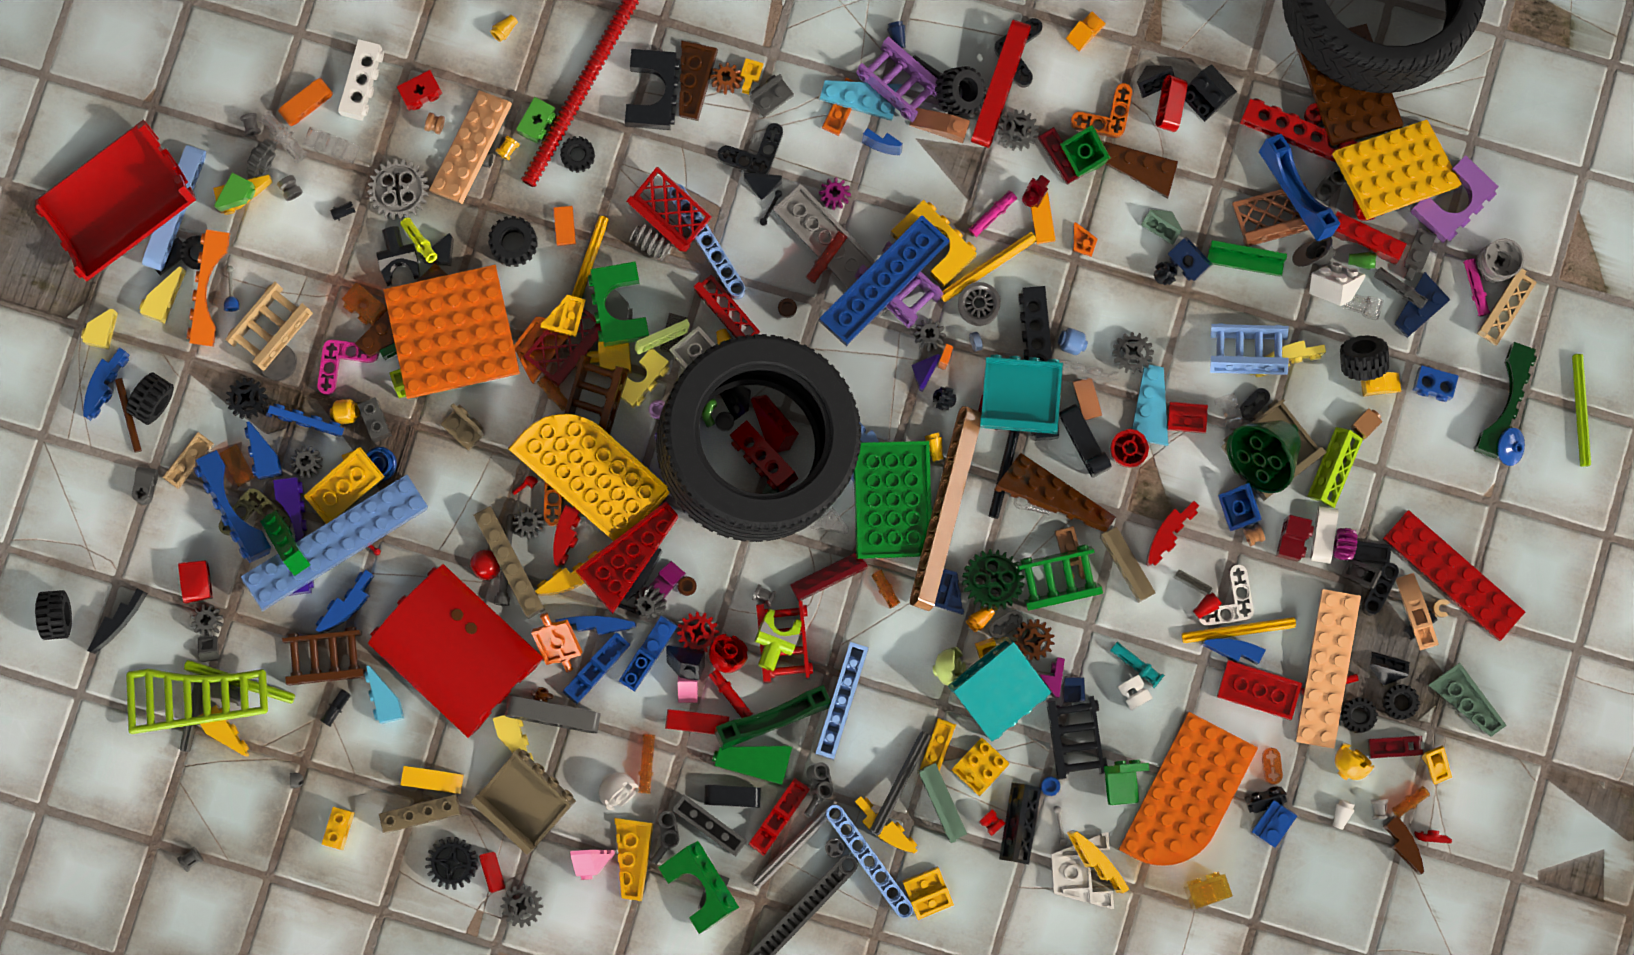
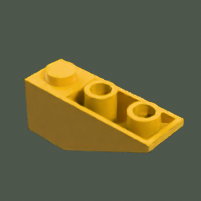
[199,705,249,757]

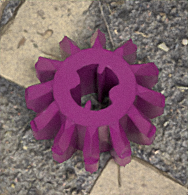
[819,177,851,210]
[1333,528,1358,560]

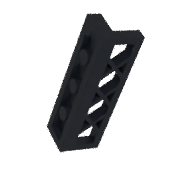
[999,783,1041,865]

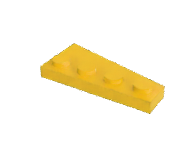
[614,818,654,901]

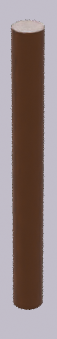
[115,378,142,453]

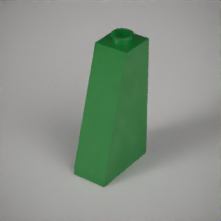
[712,746,792,785]

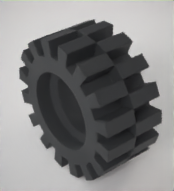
[560,136,595,173]
[180,235,204,270]
[1383,684,1420,720]
[1341,697,1378,733]

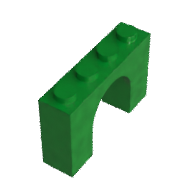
[588,261,649,347]
[658,841,739,934]

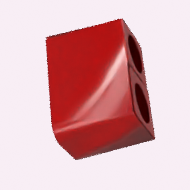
[178,560,213,604]

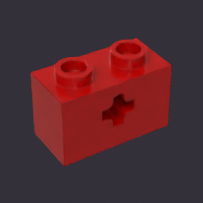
[397,70,442,111]

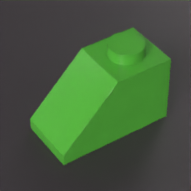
[214,173,256,212]

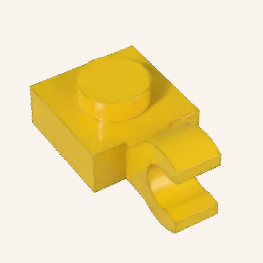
[740,58,764,95]

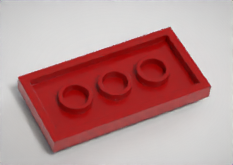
[1216,660,1302,721]

